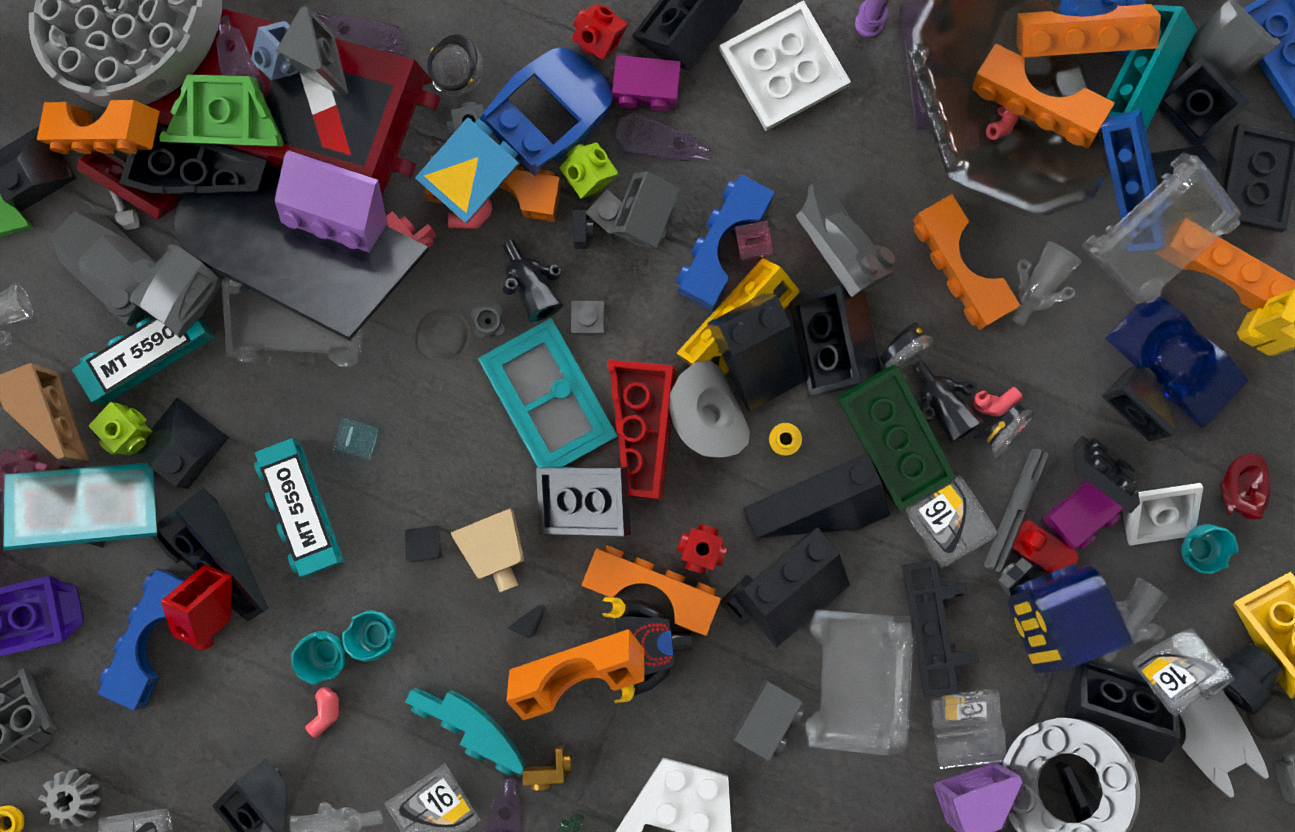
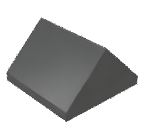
[276,6,348,96]

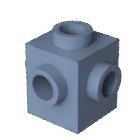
[250,21,298,81]

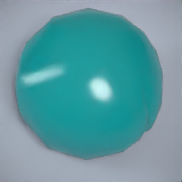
[1181,524,1239,575]
[342,610,397,662]
[291,631,347,685]

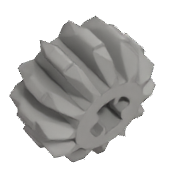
[38,769,101,829]

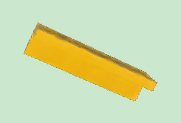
[677,258,800,375]

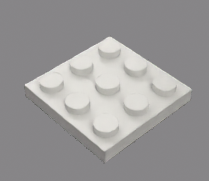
[719,0,851,131]

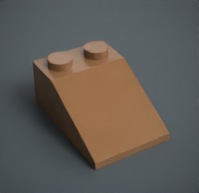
[0,363,90,464]

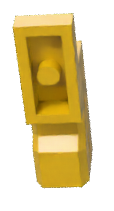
[1237,288,1295,356]

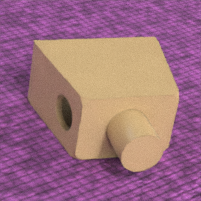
[451,509,524,593]

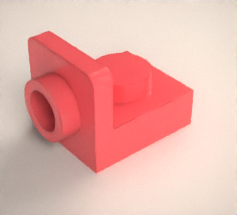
[386,211,437,249]

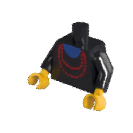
[602,597,693,703]

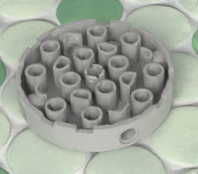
[29,0,222,107]

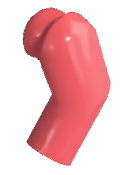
[986,106,1020,140]
[448,199,493,229]
[973,387,1023,417]
[305,687,339,739]

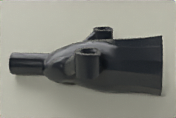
[503,239,563,322]
[912,360,984,444]

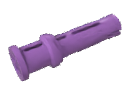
[855,0,889,38]

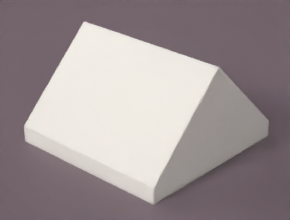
[1122,483,1203,545]

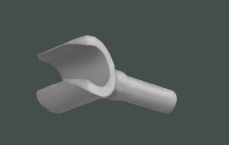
[110,190,140,230]

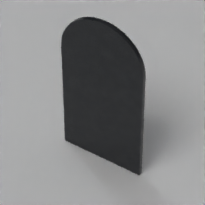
[174,169,429,341]

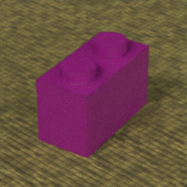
[612,55,681,112]
[1041,480,1123,549]

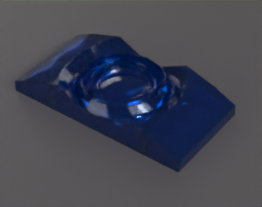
[1105,291,1248,428]

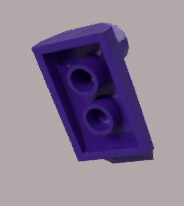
[0,576,84,657]

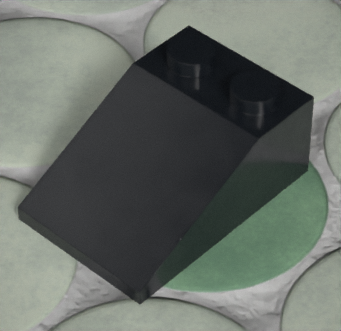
[707,293,806,411]

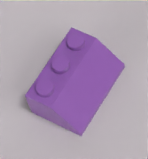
[275,150,388,252]
[933,762,1022,832]

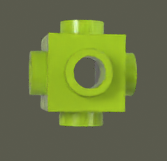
[559,142,619,199]
[89,402,152,456]

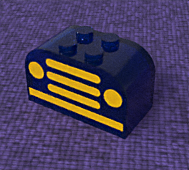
[1008,563,1134,673]

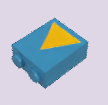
[415,118,519,224]

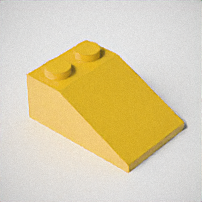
[1233,572,1295,699]

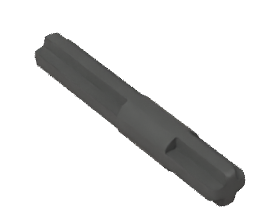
[984,449,1050,573]

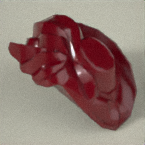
[1220,453,1270,520]

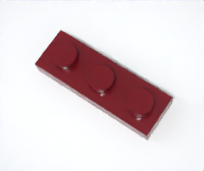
[77,150,180,220]

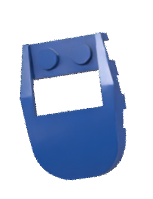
[480,48,613,176]

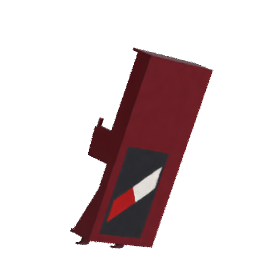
[147,8,440,196]

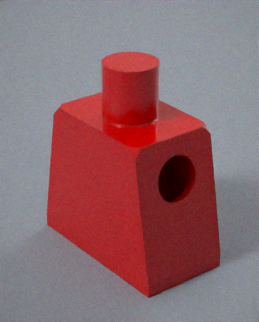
[161,564,232,650]

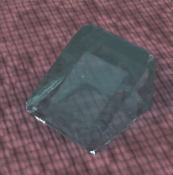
[333,418,379,460]

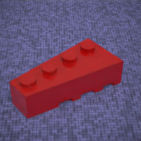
[607,360,677,501]

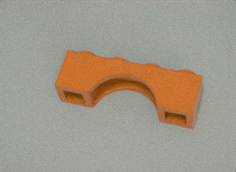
[1016,4,1161,58]
[972,44,1115,149]
[37,100,160,154]
[424,156,562,222]
[913,194,1020,331]
[1155,217,1295,310]
[581,545,721,636]
[506,629,644,721]

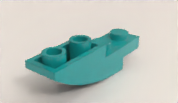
[405,687,526,776]

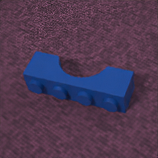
[676,174,775,311]
[98,569,187,710]

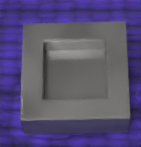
[586,189,622,236]
[571,301,604,335]

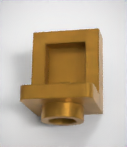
[522,745,572,791]

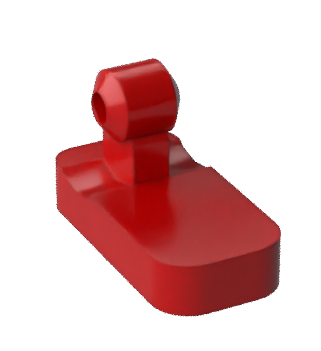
[1012,520,1078,579]

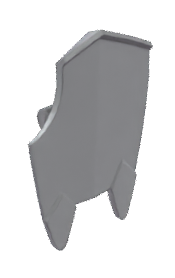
[1178,688,1269,798]

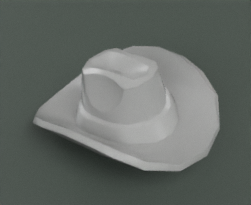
[669,360,750,458]

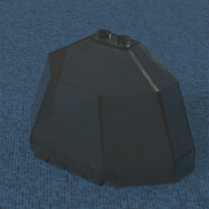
[908,0,1108,216]

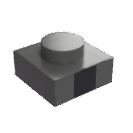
[999,557,1036,600]

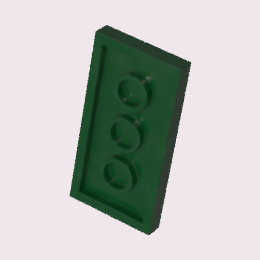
[836,364,956,511]

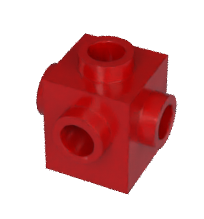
[571,3,628,60]
[677,524,727,574]

